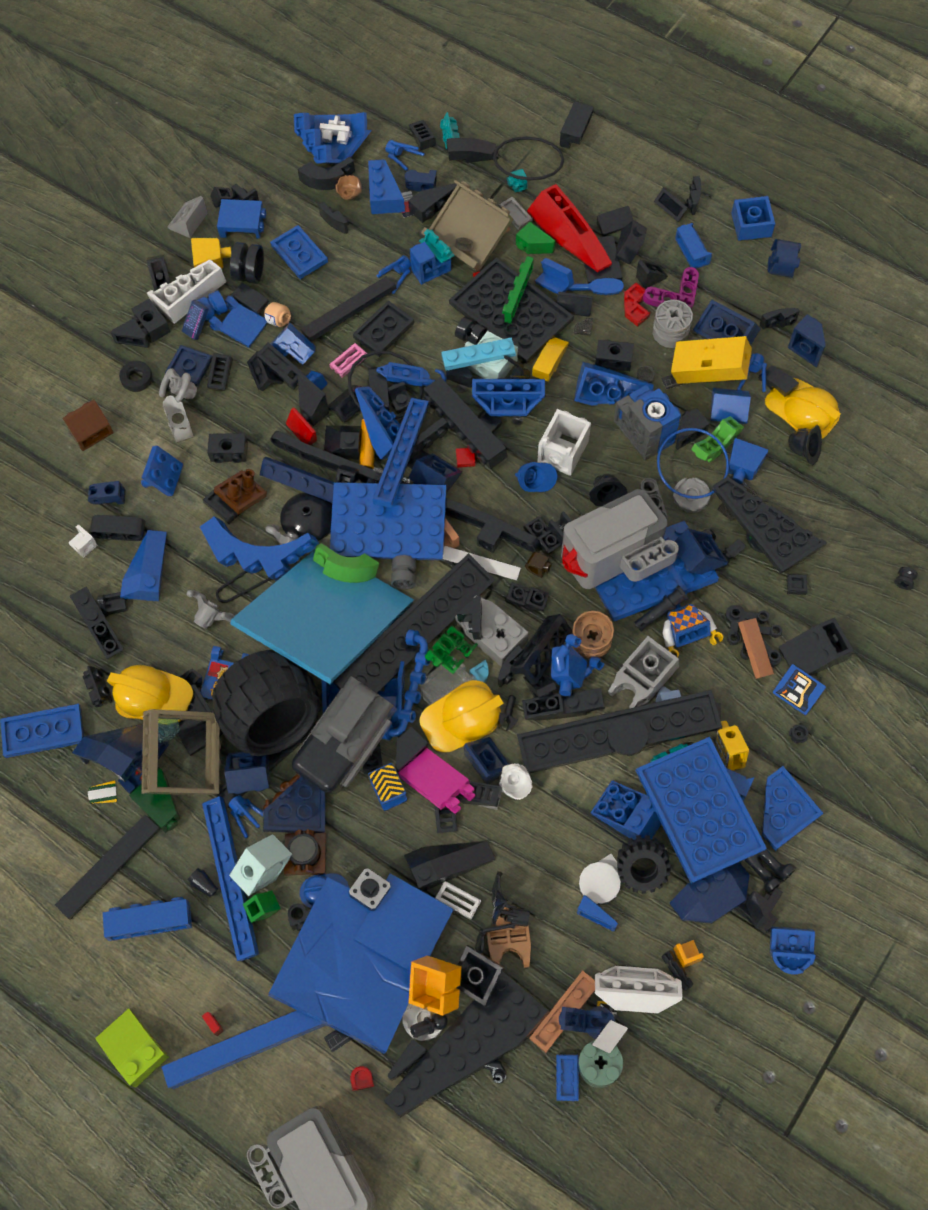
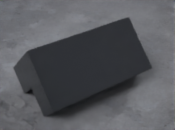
[560,101,594,149]

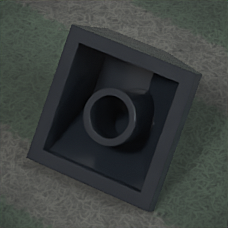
[298,372,329,426]
[324,425,361,459]
[456,945,504,1006]

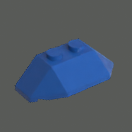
[472,379,545,416]

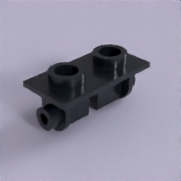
[83,666,112,707]

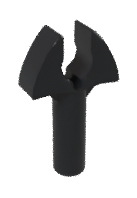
[497,695,518,731]

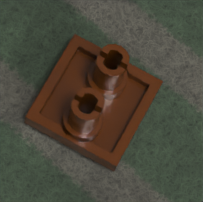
[214,469,267,514]

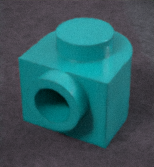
[507,169,528,193]

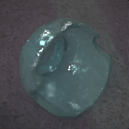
[158,719,180,742]

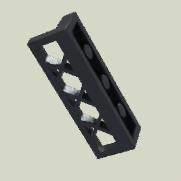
[510,614,573,685]

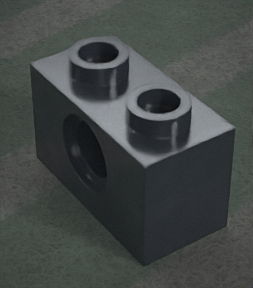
[131,299,171,342]
[595,339,634,372]
[207,433,248,463]

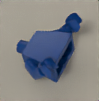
[551,634,604,696]

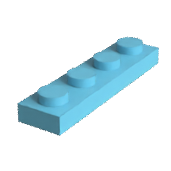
[441,338,516,371]

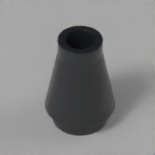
[187,868,218,898]

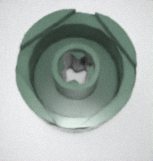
[578,1040,623,1088]

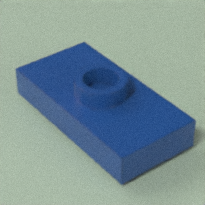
[556,1055,579,1101]

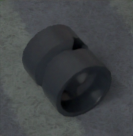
[455,316,488,345]

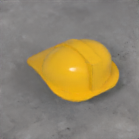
[765,378,841,439]
[107,665,194,725]
[419,680,504,752]

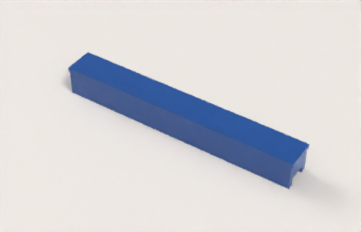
[162,1011,327,1089]

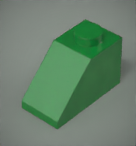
[516,222,555,254]

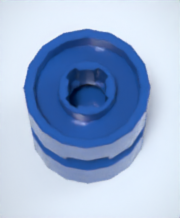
[197,290,228,321]

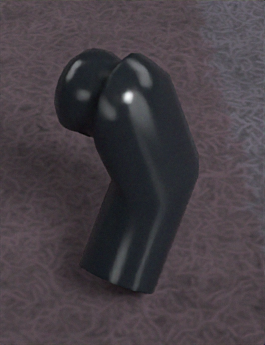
[484,1060,506,1084]

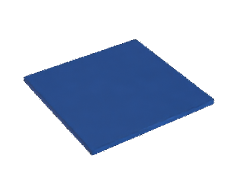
[353,874,454,972]

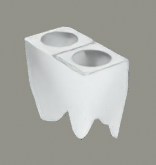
[163,395,194,442]

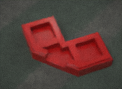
[624,282,650,327]

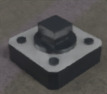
[349,869,390,911]

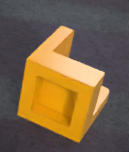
[673,940,704,968]

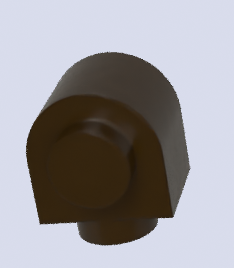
[525,552,552,578]

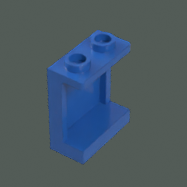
[217,199,266,239]

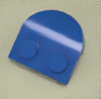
[770,927,815,974]

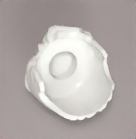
[499,764,532,800]

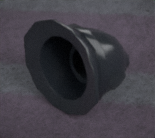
[788,425,822,466]
[589,473,628,507]

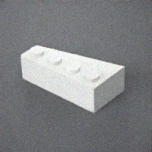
[147,260,226,324]

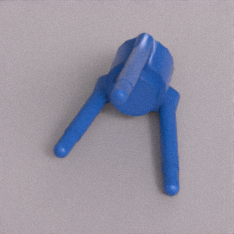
[385,140,425,171]
[376,255,411,294]
[737,353,767,392]
[229,795,263,838]

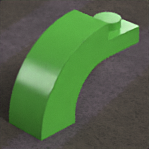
[691,416,744,463]
[313,543,379,583]

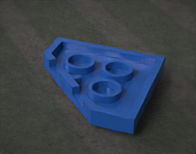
[762,766,823,851]

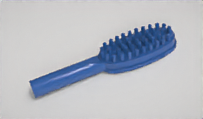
[567,278,624,295]

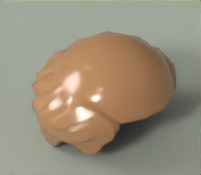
[336,175,362,200]

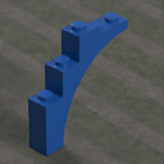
[200,516,319,581]

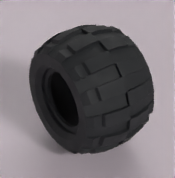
[212,650,320,756]

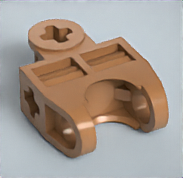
[487,907,531,968]

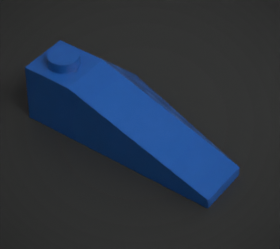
[574,362,654,406]
[355,387,401,460]
[120,530,167,601]

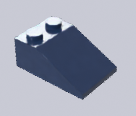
[693,299,761,346]

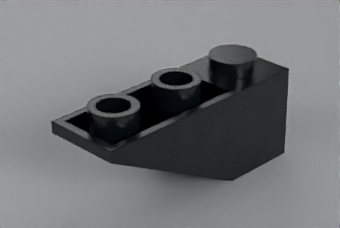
[408,183,457,223]

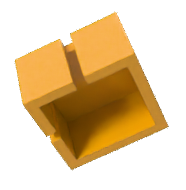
[409,955,461,1016]

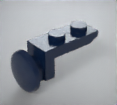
[559,1006,615,1039]

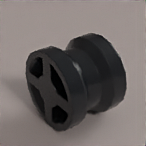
[894,567,918,590]

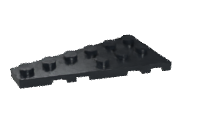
[712,476,827,574]

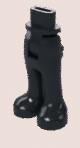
[744,849,797,893]

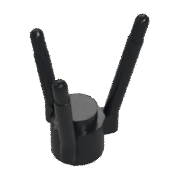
[497,355,531,379]

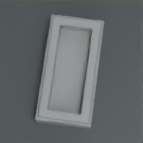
[499,197,533,230]

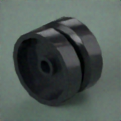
[230,242,264,284]

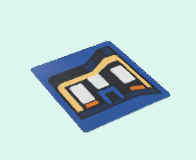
[773,664,826,715]

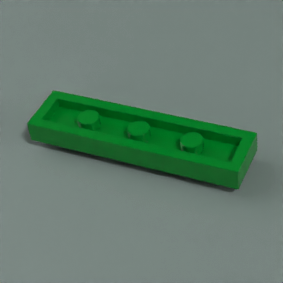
[502,256,534,323]

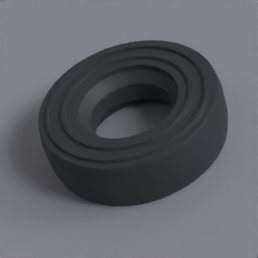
[119,361,152,392]

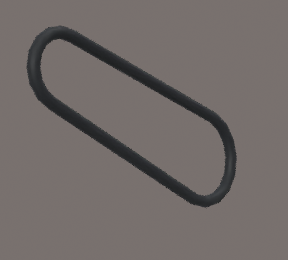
[216,571,271,603]

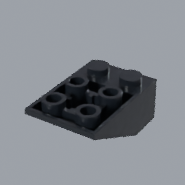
[778,617,854,675]

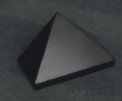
[654,187,689,222]

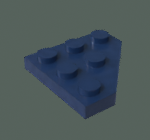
[263,776,325,833]

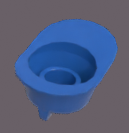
[515,462,557,492]
[300,873,349,908]

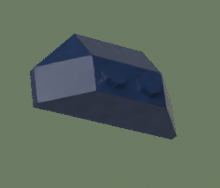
[670,862,750,924]

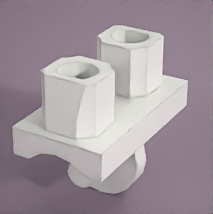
[320,115,352,145]

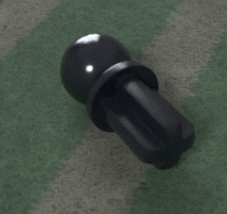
[720,539,746,568]
[410,1013,448,1038]

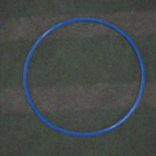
[657,428,729,499]

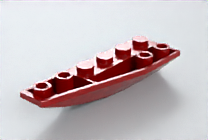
[527,184,612,272]

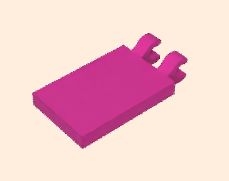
[398,748,476,814]

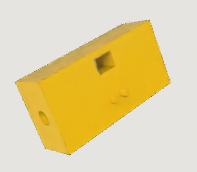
[671,336,752,384]

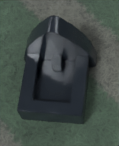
[97,592,127,617]

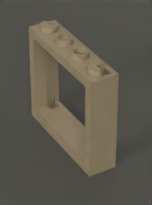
[142,709,221,795]

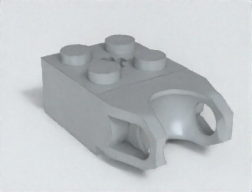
[455,595,528,667]
[608,636,679,708]

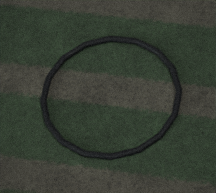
[493,136,565,181]
[348,350,423,420]

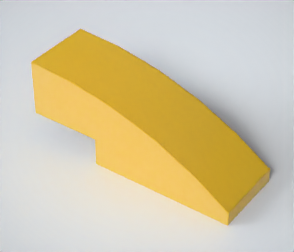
[532,337,569,382]

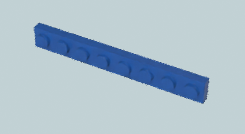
[373,398,429,508]
[202,796,259,961]

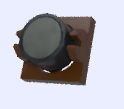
[284,829,326,876]

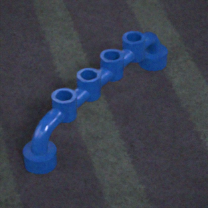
[382,630,431,740]

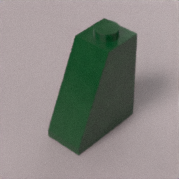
[129,767,180,833]

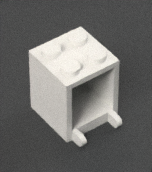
[538,409,591,476]

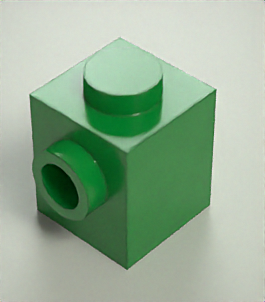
[243,890,281,923]

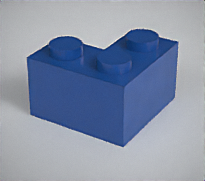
[410,242,451,285]

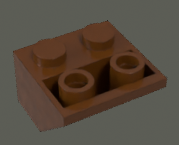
[63,399,114,451]

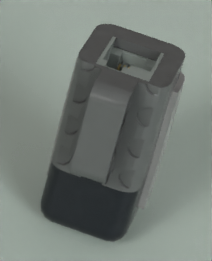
[292,676,397,794]

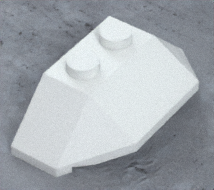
[595,966,682,1013]

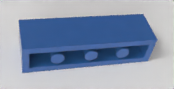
[103,897,192,941]

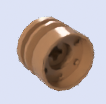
[572,611,614,659]

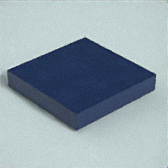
[165,345,213,387]

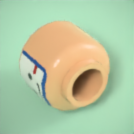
[265,302,291,327]

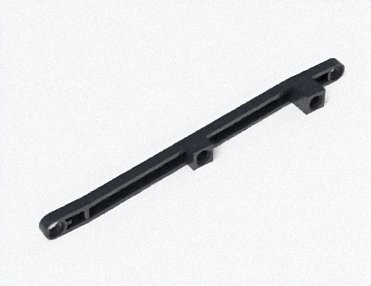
[270,430,540,553]

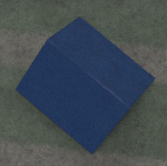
[464,737,510,784]

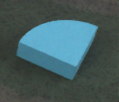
[469,660,489,683]

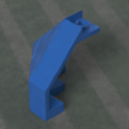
[294,112,372,164]

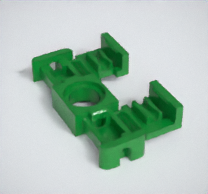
[425,626,478,674]

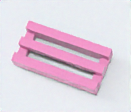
[329,343,367,378]

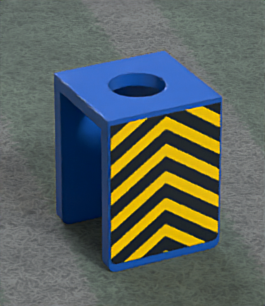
[368,763,407,811]

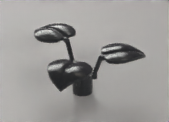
[475,871,530,953]

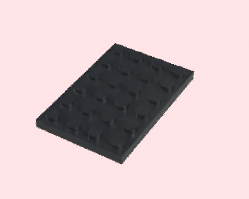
[449,258,574,364]

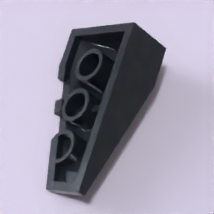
[404,841,495,892]

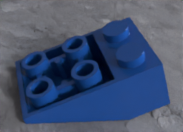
[591,781,661,840]

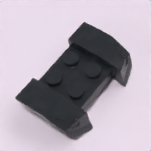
[172,669,223,756]

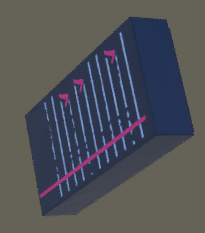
[182,300,209,340]

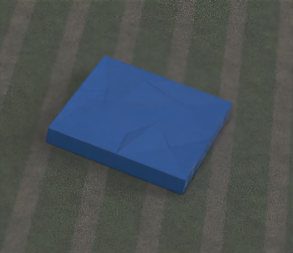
[268,877,436,1054]

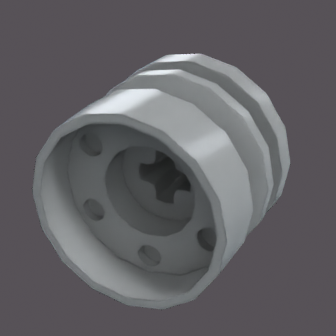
[653,300,693,348]

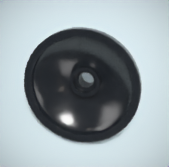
[280,492,333,541]

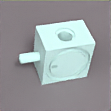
[465,331,518,379]
[229,834,292,896]

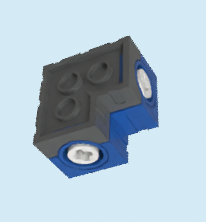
[614,385,681,460]

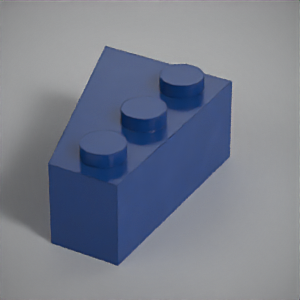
[368,160,405,214]

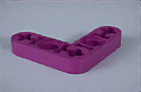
[643,267,699,309]

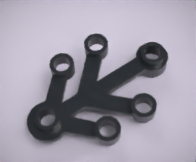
[725,605,782,667]

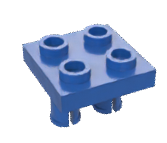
[141,446,183,496]

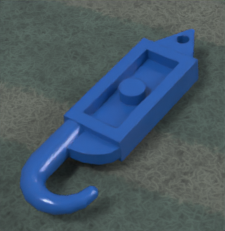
[376,362,447,386]

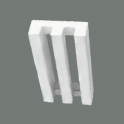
[435,881,481,920]

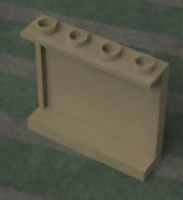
[421,180,513,272]

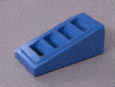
[577,895,618,932]

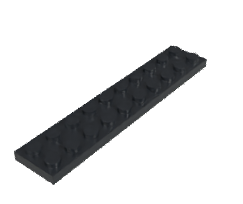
[333,553,495,693]
[517,690,722,774]

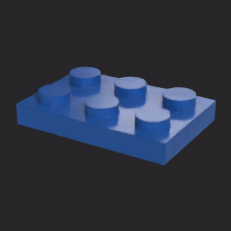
[270,225,328,279]

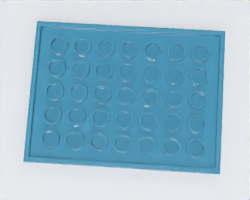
[230,550,414,684]

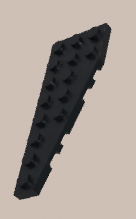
[384,971,549,1118]

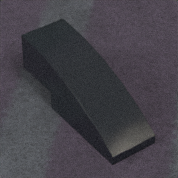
[447,138,498,163]

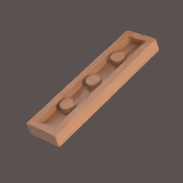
[529,971,595,1053]

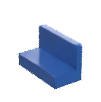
[535,258,574,294]

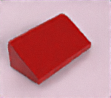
[286,407,317,445]

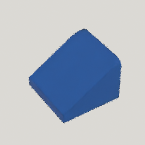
[306,371,328,390]

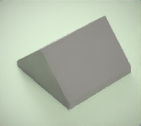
[168,196,208,238]

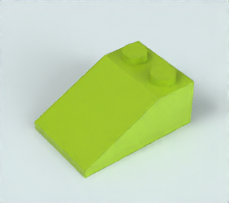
[95,1008,169,1088]

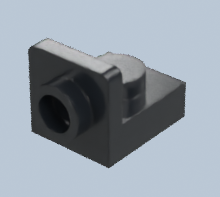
[231,184,259,201]
[388,382,411,414]

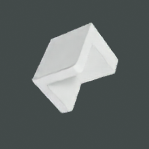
[69,524,98,558]

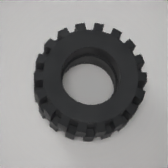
[617,835,671,894]

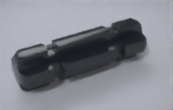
[662,950,693,991]

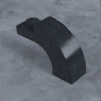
[298,157,355,190]

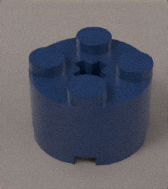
[767,239,801,278]

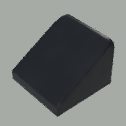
[210,187,234,207]

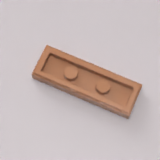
[738,618,774,679]

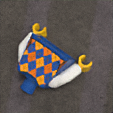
[663,604,723,658]

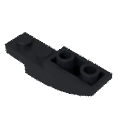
[70,586,124,660]
[522,688,605,720]

